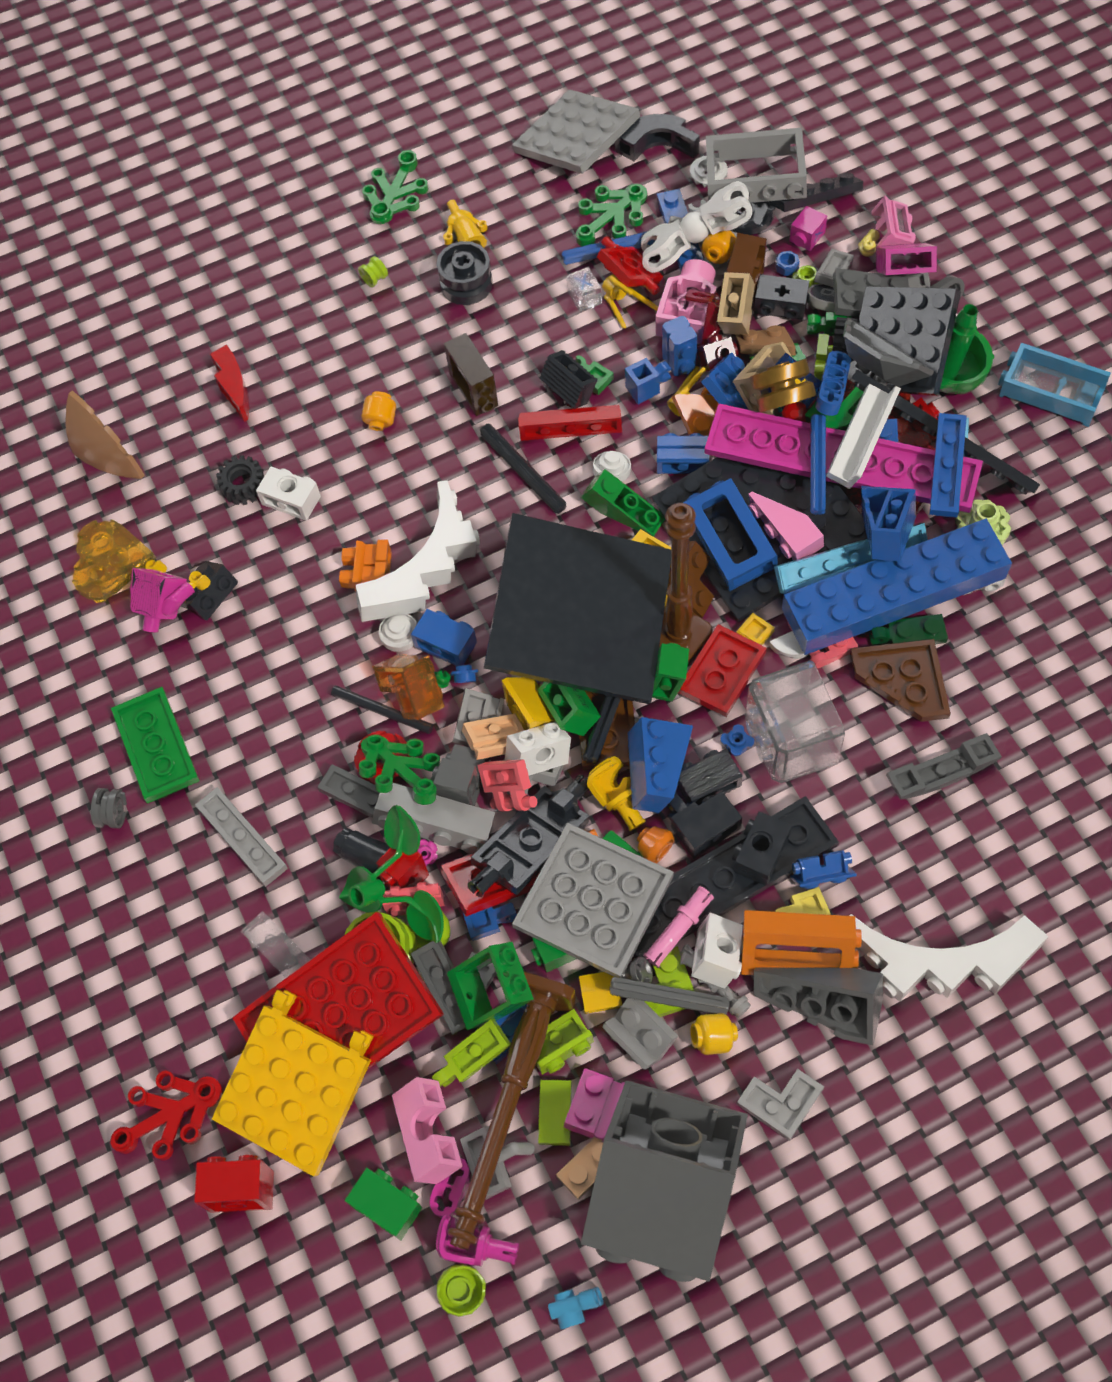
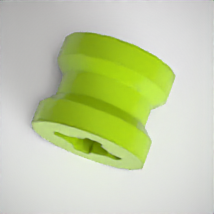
[358,256,388,287]

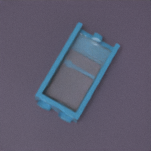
[998,343,1111,427]

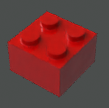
[194,1155,274,1213]

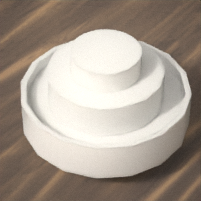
[593,451,631,482]
[379,614,417,652]

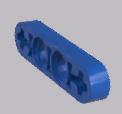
[815,351,851,416]

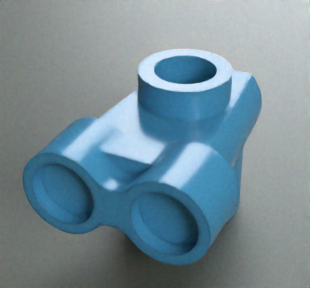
[548,1287,603,1330]

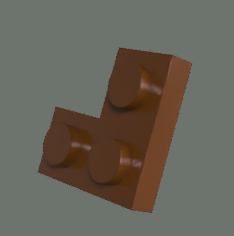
[667,541,715,618]

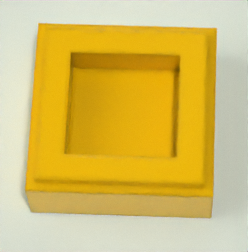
[736,613,775,645]

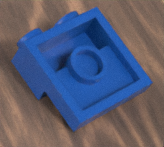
[701,352,748,410]

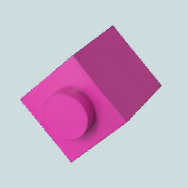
[790,206,827,251]

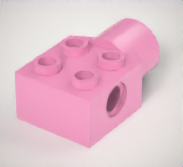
[655,259,717,345]

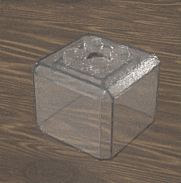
[745,660,845,783]

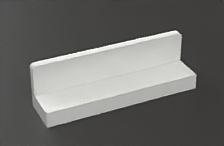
[826,384,901,489]

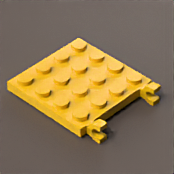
[212,990,374,1177]

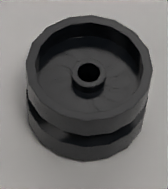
[436,241,493,305]

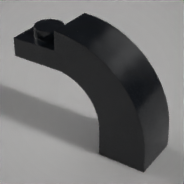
[615,114,700,162]

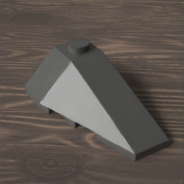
[754,967,883,1045]

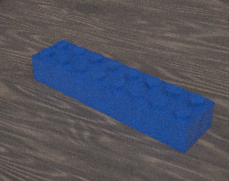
[782,518,1012,655]

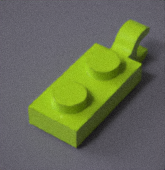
[432,1019,511,1087]

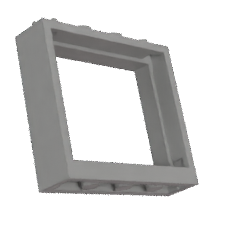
[706,127,807,203]

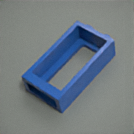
[683,478,778,591]

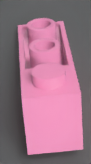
[748,492,824,560]

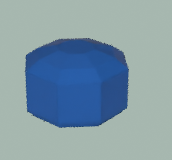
[775,251,800,276]

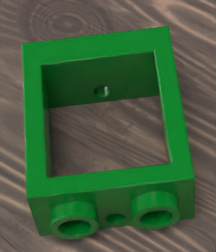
[447,941,534,1030]

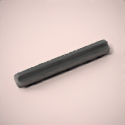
[609,977,729,1014]

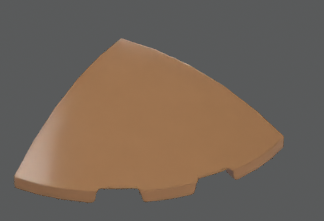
[65,391,145,479]

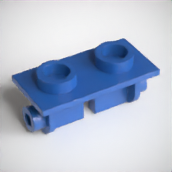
[791,850,857,889]

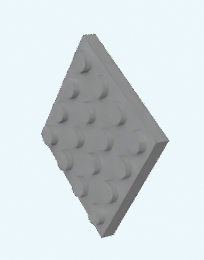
[512,89,640,174]
[512,823,674,978]

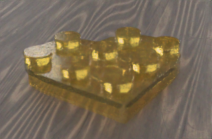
[72,519,157,603]

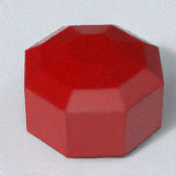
[782,401,808,422]

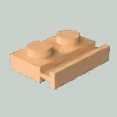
[462,714,524,760]

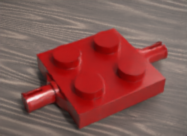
[597,236,663,296]

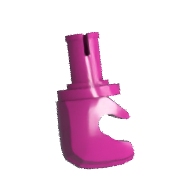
[436,1215,519,1267]

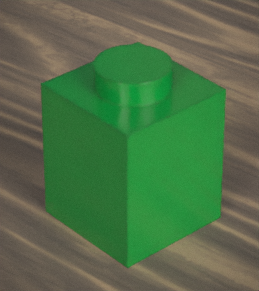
[531,937,577,972]

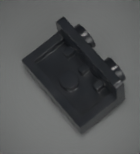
[180,561,238,620]

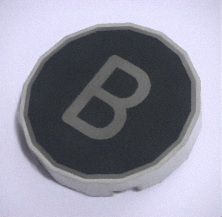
[807,283,835,312]

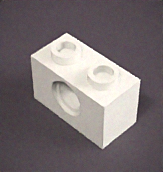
[256,467,321,521]
[505,721,571,776]
[692,913,743,989]

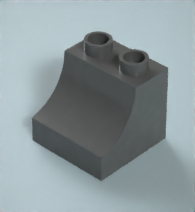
[581,1081,748,1282]

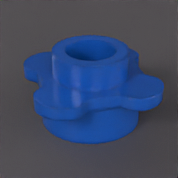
[450,665,478,683]
[720,724,754,756]

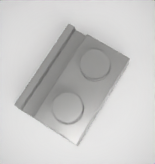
[452,688,504,747]

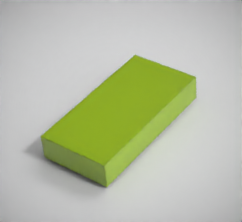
[538,1080,572,1146]

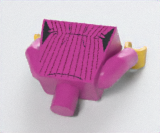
[129,560,210,633]

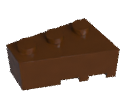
[720,233,767,309]

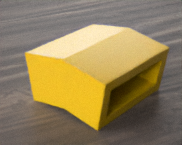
[579,972,622,1014]

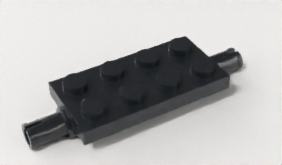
[467,774,590,897]

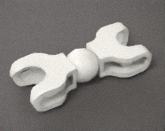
[641,181,752,273]

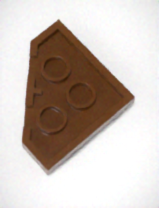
[850,639,951,722]

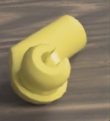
[858,229,880,257]

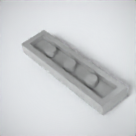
[195,787,288,887]

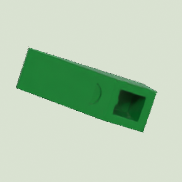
[580,469,665,537]

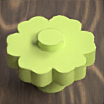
[955,500,1011,545]

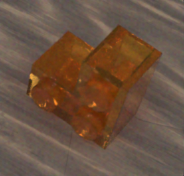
[372,654,445,720]

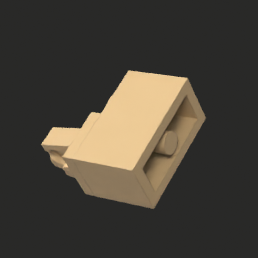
[717,272,755,335]

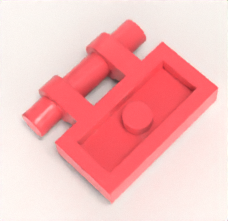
[477,759,537,812]
[383,882,445,916]

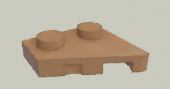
[735,326,796,356]

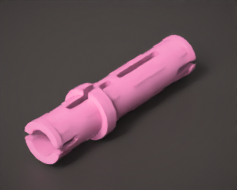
[643,886,714,968]

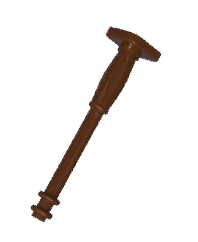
[659,503,713,665]
[447,972,576,1250]

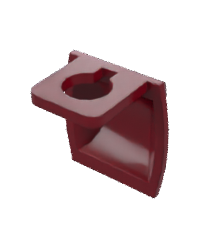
[685,290,721,344]

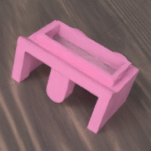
[871,195,916,246]

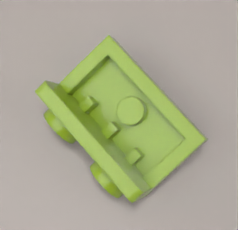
[536,1009,594,1075]

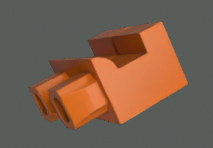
[339,539,392,592]

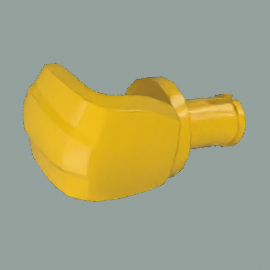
[587,756,645,831]

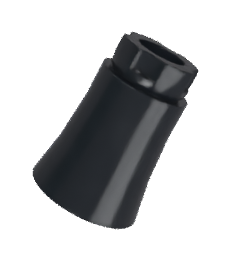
[333,828,390,882]

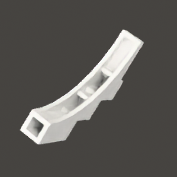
[356,480,480,622]
[849,914,1048,1002]

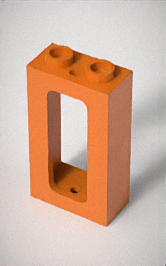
[741,910,862,975]

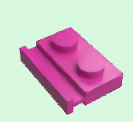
[563,1068,625,1142]

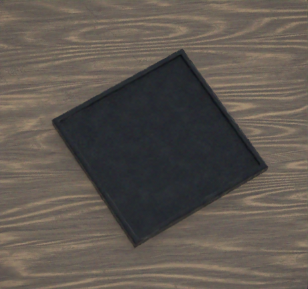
[483,513,671,704]

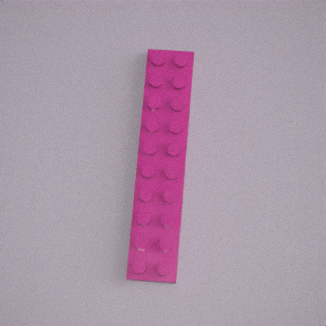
[705,404,983,513]

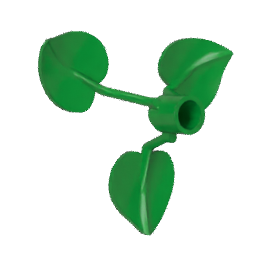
[339,805,444,943]

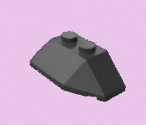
[843,318,934,387]

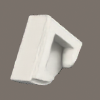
[769,631,807,659]

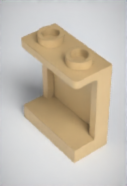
[733,342,803,416]

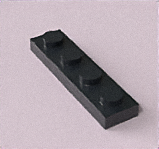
[770,173,863,212]

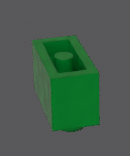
[652,643,689,702]
[537,682,601,736]
[345,1168,422,1241]

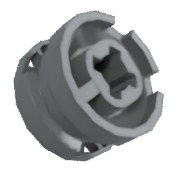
[91,788,127,828]

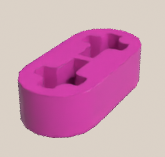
[429,1157,471,1218]

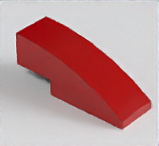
[210,344,249,422]

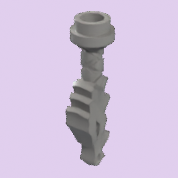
[680,944,751,1018]

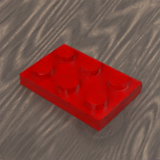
[678,624,767,717]
[441,853,541,917]

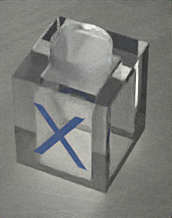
[566,267,602,312]

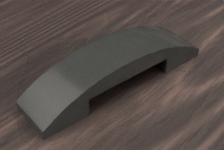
[886,733,1002,799]

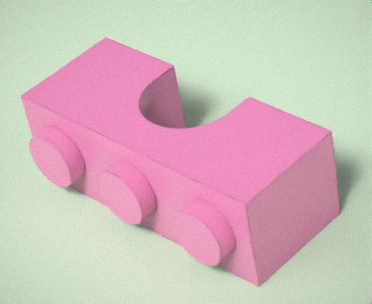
[392,1077,463,1184]

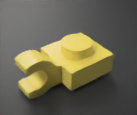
[775,887,831,915]

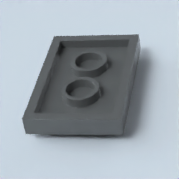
[833,268,909,318]

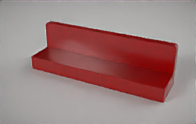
[518,405,622,441]

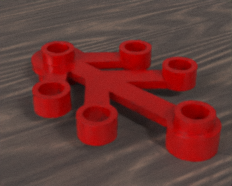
[110,1070,222,1161]

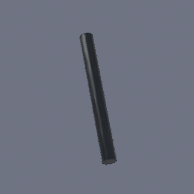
[331,685,433,734]

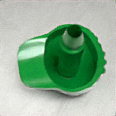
[940,304,995,395]

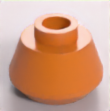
[637,826,674,864]

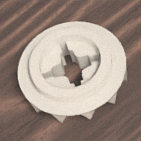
[690,156,728,188]

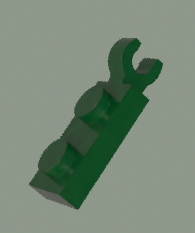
[869,614,948,646]

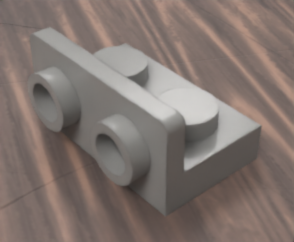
[602,998,678,1069]

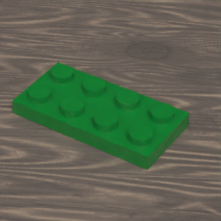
[111,687,200,804]

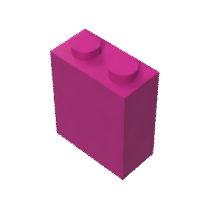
[876,243,937,275]

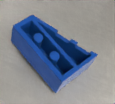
[861,486,916,562]
[628,717,693,813]

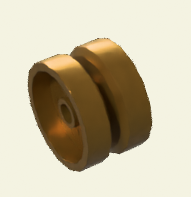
[750,359,816,413]

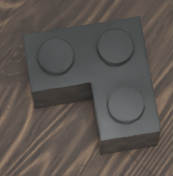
[431,744,489,806]

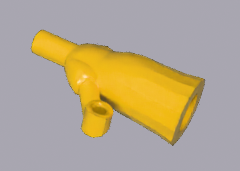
[443,200,487,248]

